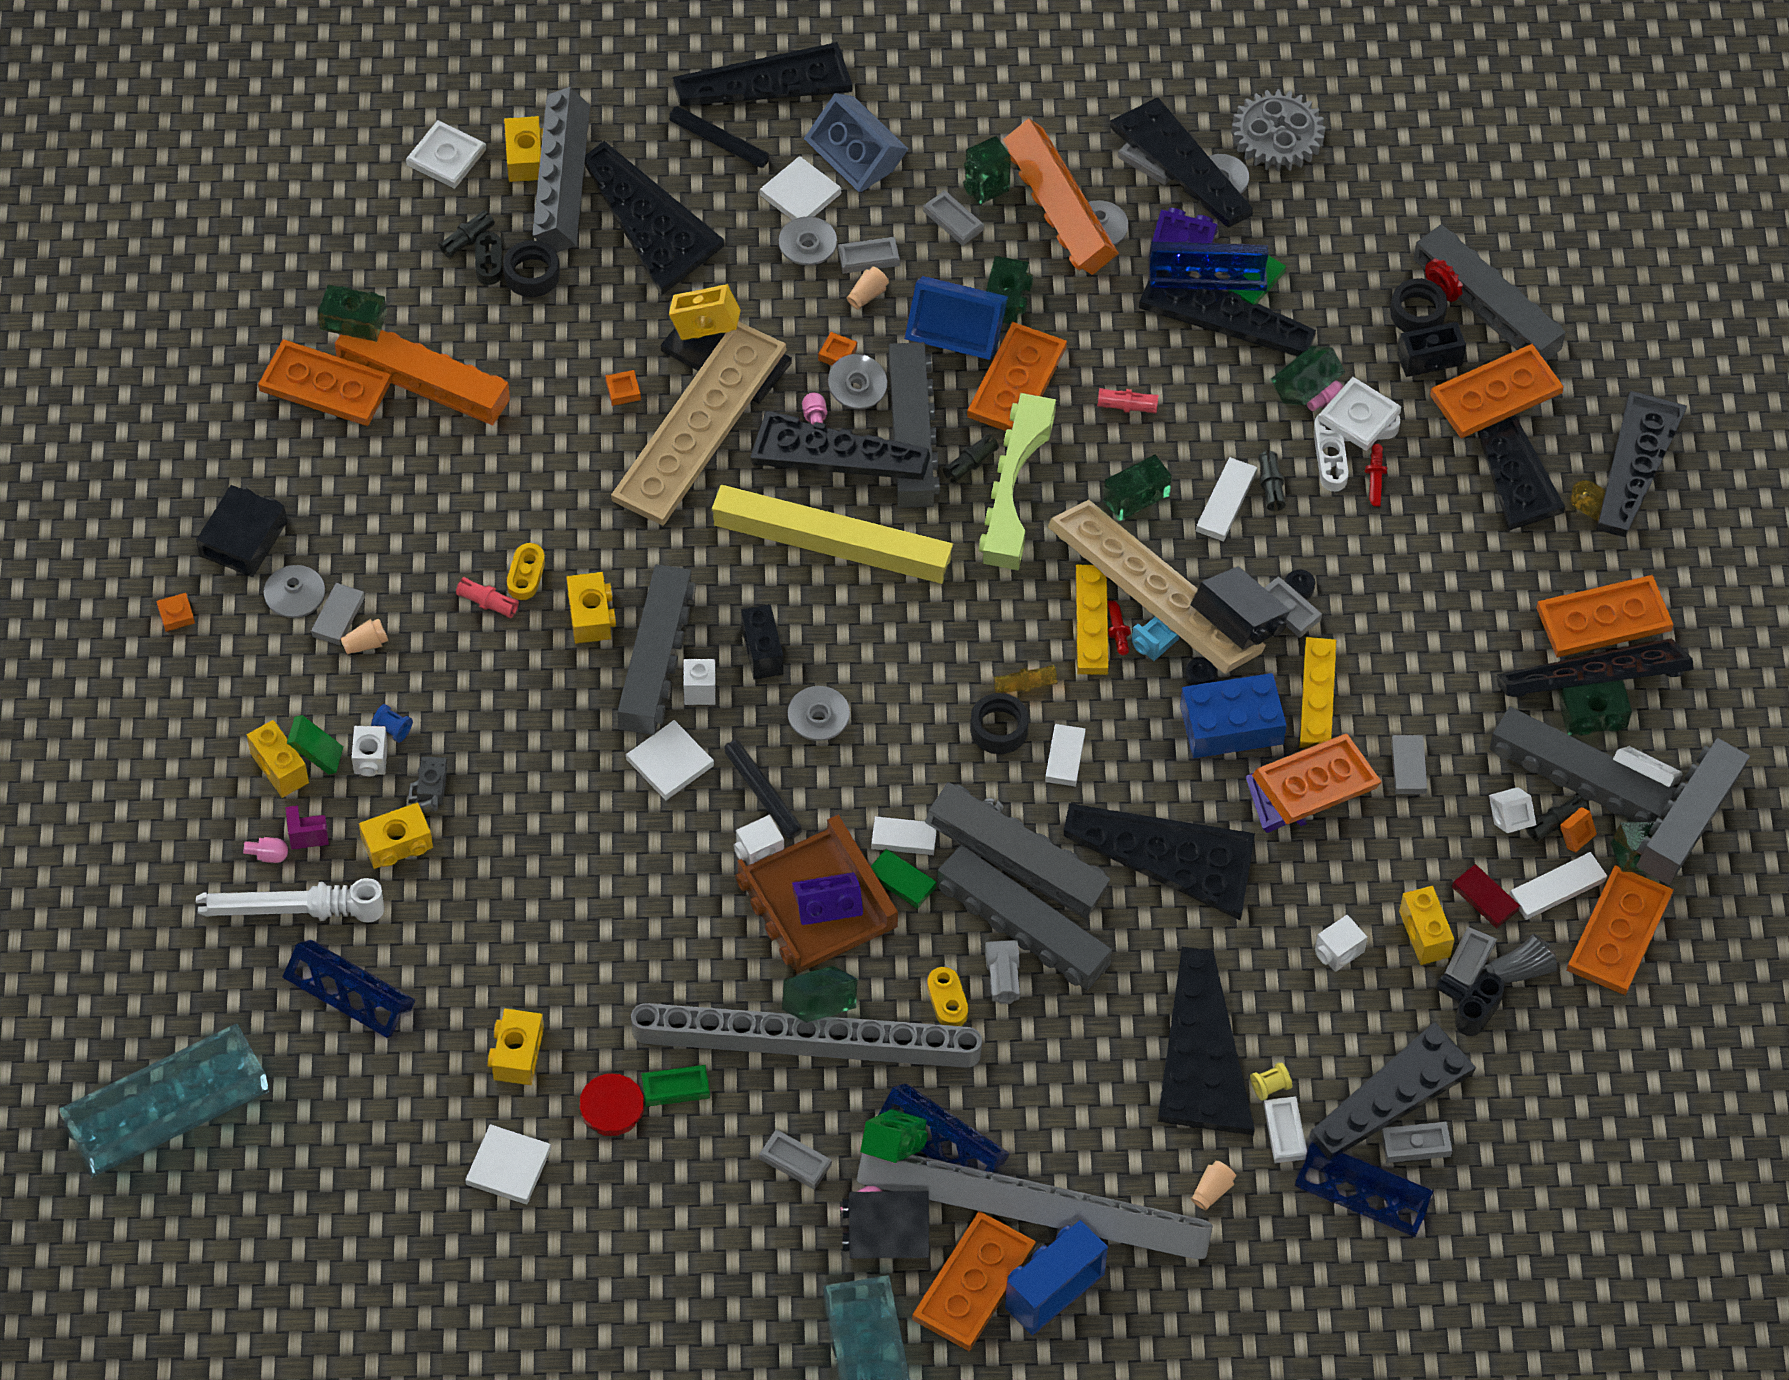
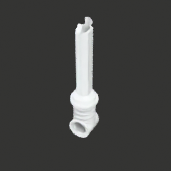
[196,878,384,922]

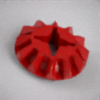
[1425,258,1463,302]

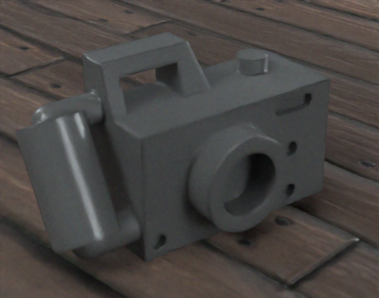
[408,756,448,814]

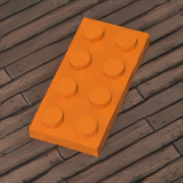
[967,322,1067,431]
[258,339,392,426]
[1430,344,1564,439]
[1536,575,1674,658]
[1252,733,1382,825]
[1566,865,1674,996]
[912,1211,1036,1352]

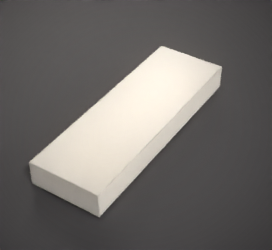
[1196,457,1257,542]
[1509,852,1607,920]

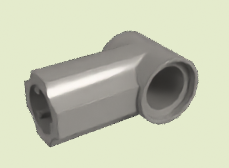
[985,940,1020,1004]

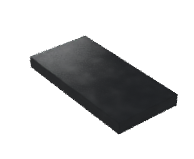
[661,328,792,404]

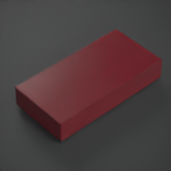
[1452,864,1520,929]

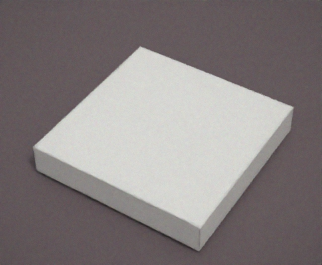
[406,120,486,189]
[760,156,841,220]
[1318,377,1402,451]
[626,720,714,800]
[1613,746,1683,787]
[466,1124,551,1205]

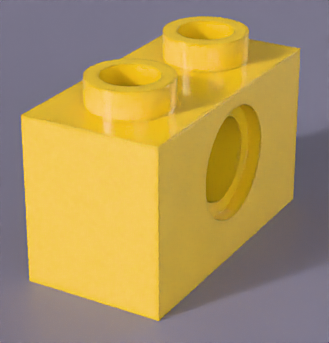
[504,116,543,182]
[669,284,741,340]
[566,572,616,644]
[246,720,309,798]
[359,802,433,869]
[1399,886,1454,965]
[487,1008,544,1085]

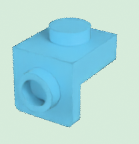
[1132,616,1179,661]

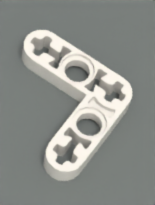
[1313,415,1400,492]

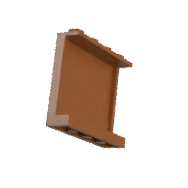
[735,814,898,974]

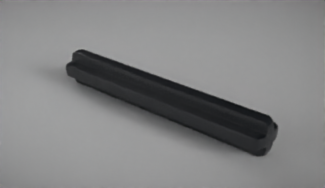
[669,106,769,168]
[725,740,802,839]

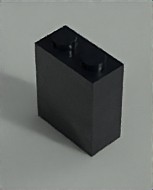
[196,485,287,577]
[1190,566,1290,650]
[842,1191,929,1259]

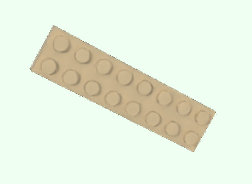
[611,321,786,526]
[1048,499,1266,674]

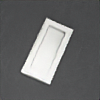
[1045,724,1085,787]
[871,816,937,855]
[1263,1096,1308,1163]

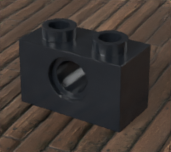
[1397,322,1466,377]
[741,604,784,680]

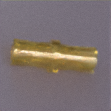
[993,665,1058,693]

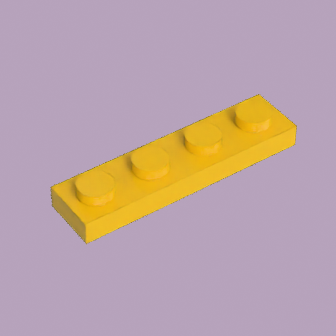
[1076,565,1108,675]
[1299,637,1337,749]

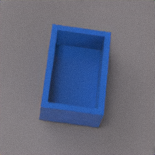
[904,276,1008,360]
[1180,673,1287,758]
[1005,1220,1108,1336]

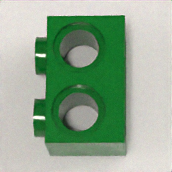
[860,1109,928,1163]

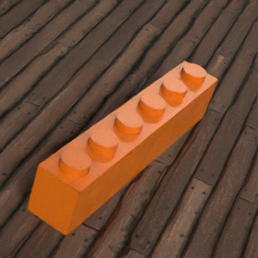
[1003,118,1119,275]
[335,318,510,426]

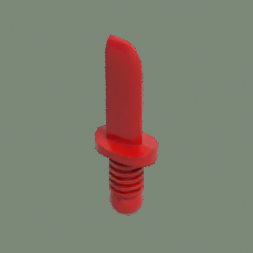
[1365,443,1388,507]
[1107,601,1131,656]

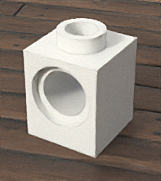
[683,659,716,705]
[352,726,388,777]
[1489,787,1536,833]
[733,815,784,865]
[1315,915,1367,972]

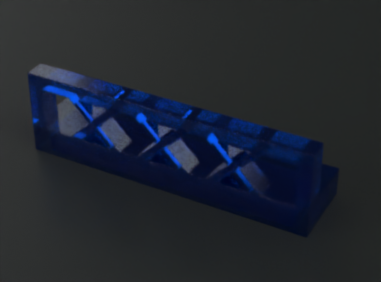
[1148,241,1269,291]
[282,940,416,1038]
[878,1083,1010,1173]
[1295,1141,1434,1237]

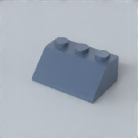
[804,93,908,192]

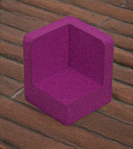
[285,805,329,850]

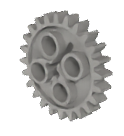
[1231,89,1325,171]

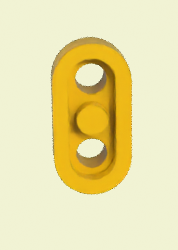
[507,543,545,600]
[927,967,968,1026]

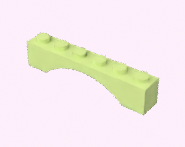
[979,393,1056,570]

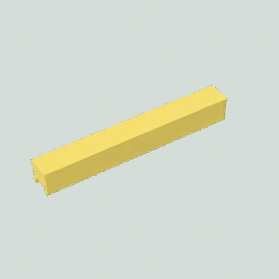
[712,485,953,584]

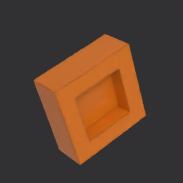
[818,332,857,366]
[605,370,641,406]
[156,593,195,632]
[1560,807,1597,853]

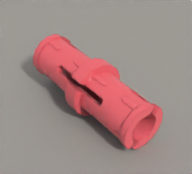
[1097,388,1159,414]
[456,577,519,619]

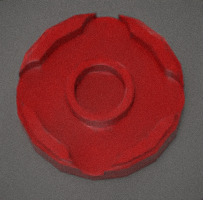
[579,1074,644,1136]

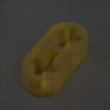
[1571,480,1606,521]

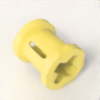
[1250,1062,1292,1101]

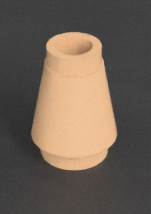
[846,267,889,310]
[341,619,389,655]
[1191,1160,1236,1211]

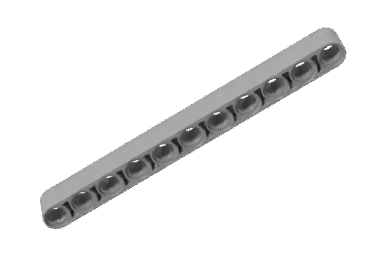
[631,1003,982,1068]
[857,1153,1213,1259]

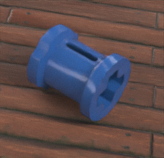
[371,704,413,743]

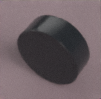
[1285,569,1316,600]
[1185,658,1216,686]

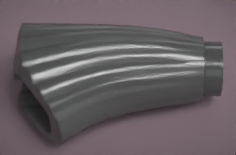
[1483,934,1557,983]

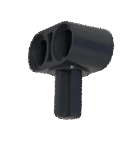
[1436,973,1504,1036]

